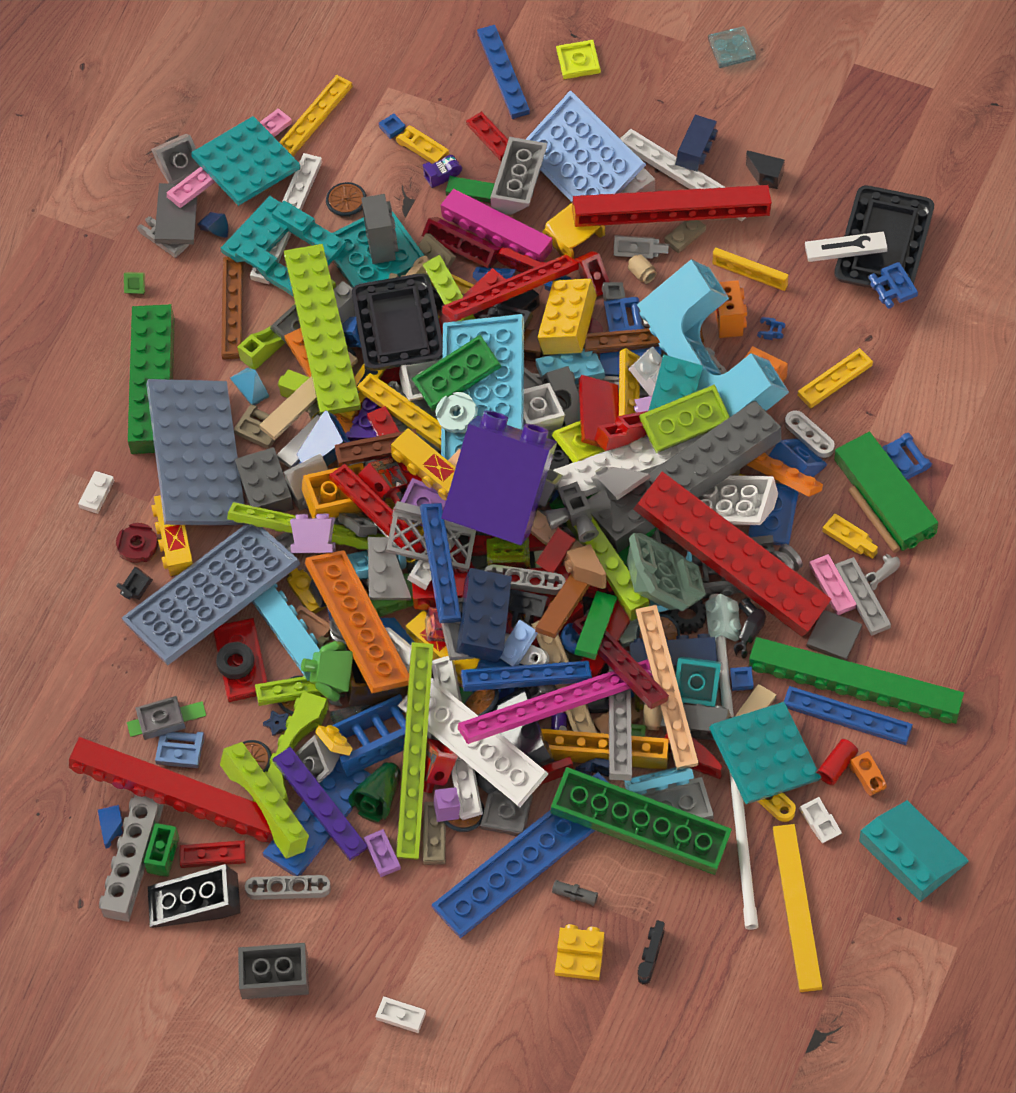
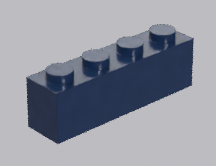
[629,634,717,667]

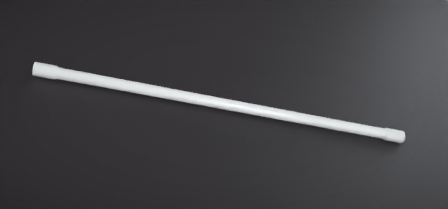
[709,594,758,930]

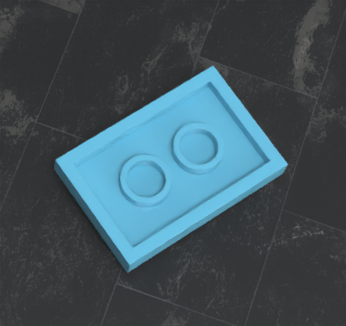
[535,349,605,384]
[624,767,694,795]

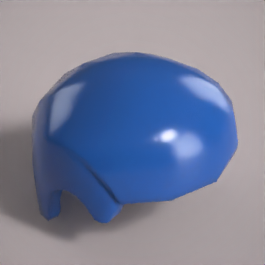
[560,623,580,655]

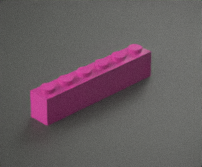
[441,189,553,262]

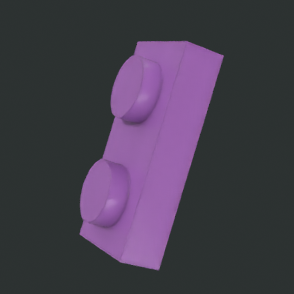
[363,829,401,877]

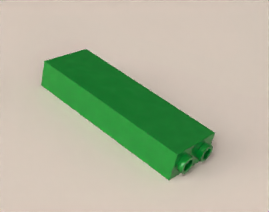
[834,431,938,551]

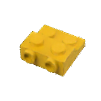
[555,924,605,980]

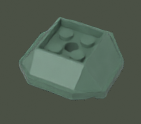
[627,533,706,611]

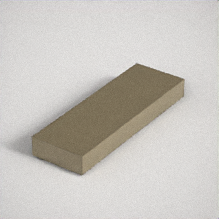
[423,802,446,865]

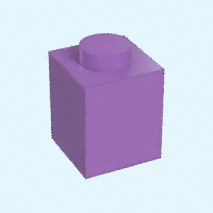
[433,787,460,822]

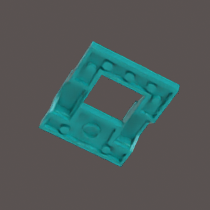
[220,196,347,296]

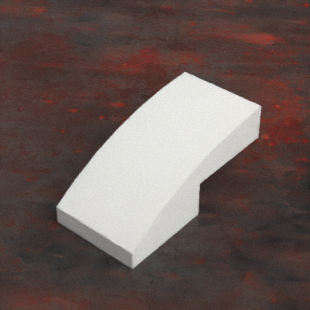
[799,797,842,844]

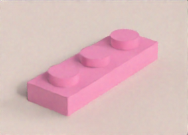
[809,554,857,615]

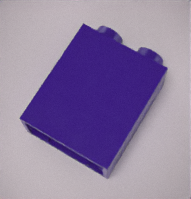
[441,410,557,545]

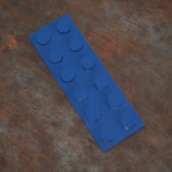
[263,755,371,876]

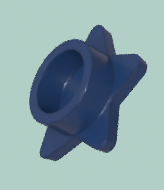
[263,711,289,736]

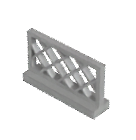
[386,501,476,572]

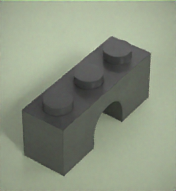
[541,366,580,428]

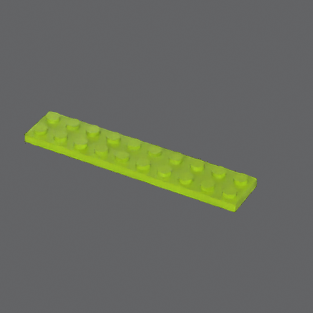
[284,244,361,416]

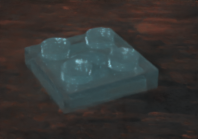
[708,26,756,68]

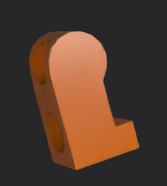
[849,751,887,796]

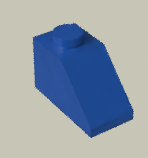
[342,317,361,347]

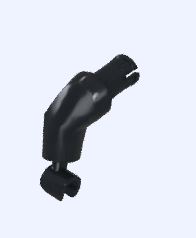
[734,598,766,659]

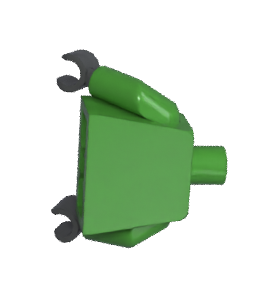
[301,641,353,706]

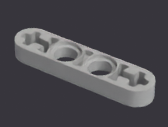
[484,565,566,595]
[245,875,331,900]

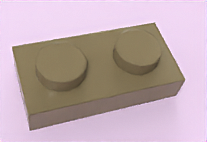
[664,220,706,254]
[418,234,456,270]

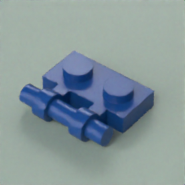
[868,262,918,309]

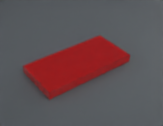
[578,374,619,448]
[214,618,267,702]

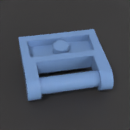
[155,732,205,768]

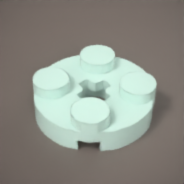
[436,392,478,434]

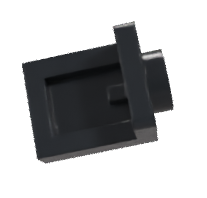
[116,567,153,600]

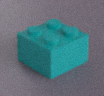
[676,656,722,707]

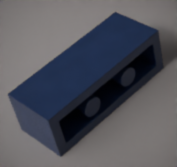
[675,114,718,172]

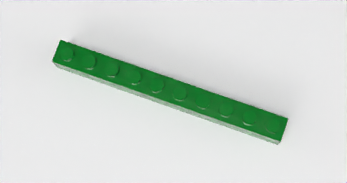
[749,637,964,724]

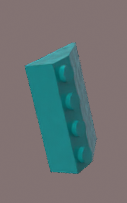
[859,800,969,902]

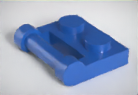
[604,297,645,332]
[882,433,932,480]

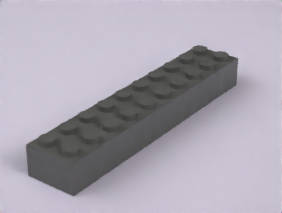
[591,401,781,554]

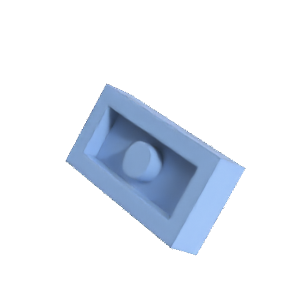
[500,620,538,666]

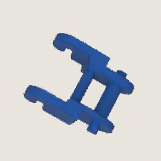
[757,317,786,340]

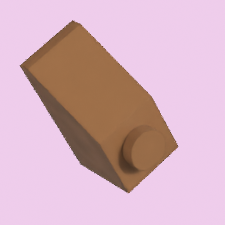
[564,544,606,589]

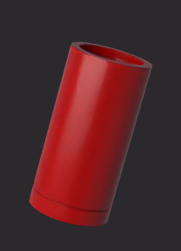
[816,739,859,785]

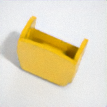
[542,203,605,259]

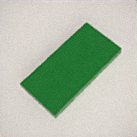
[412,335,502,411]

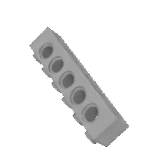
[99,795,164,922]

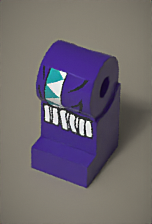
[423,155,462,188]

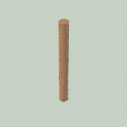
[848,486,900,553]

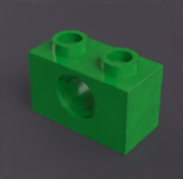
[144,823,180,877]

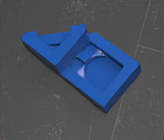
[98,805,123,849]

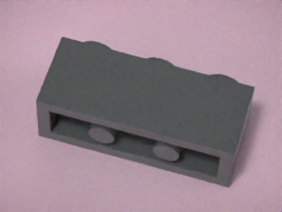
[661,703,732,740]

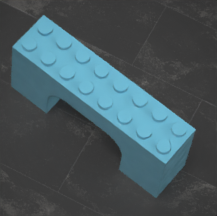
[637,259,789,417]

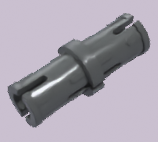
[552,880,598,906]

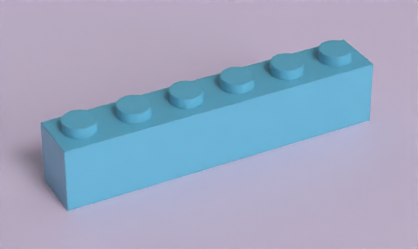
[252,584,321,681]

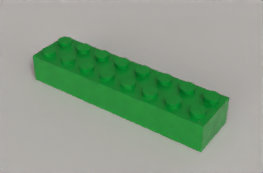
[128,304,175,454]
[550,767,732,875]

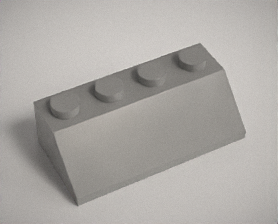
[491,137,547,215]

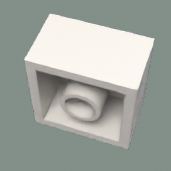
[523,383,565,431]

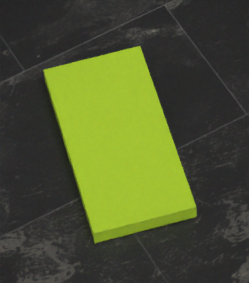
[639,384,730,454]

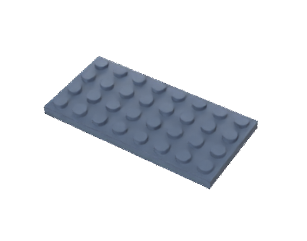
[146,379,246,525]
[122,524,300,666]

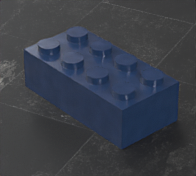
[456,568,512,662]

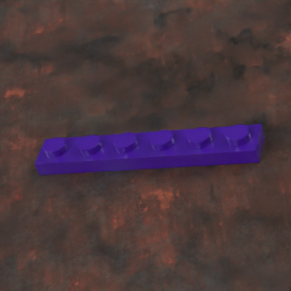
[273,747,368,861]

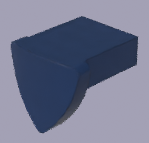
[197,212,228,238]

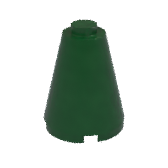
[348,762,401,822]

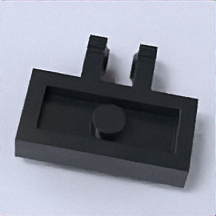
[508,589,550,629]

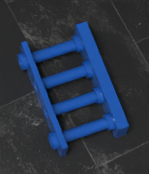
[332,694,406,777]

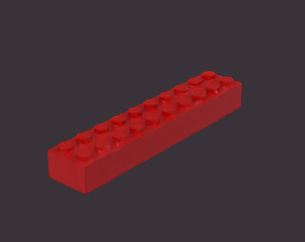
[633,471,832,637]

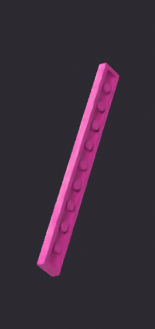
[457,660,653,744]

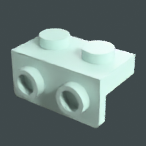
[705,594,741,642]

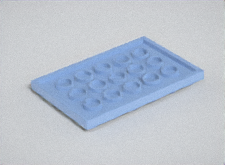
[526,90,646,202]

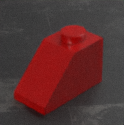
[574,251,610,297]

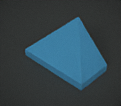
[230,368,269,405]

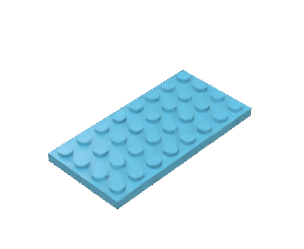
[441,314,524,460]

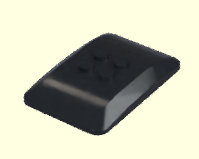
[834,185,934,291]
[352,273,443,371]

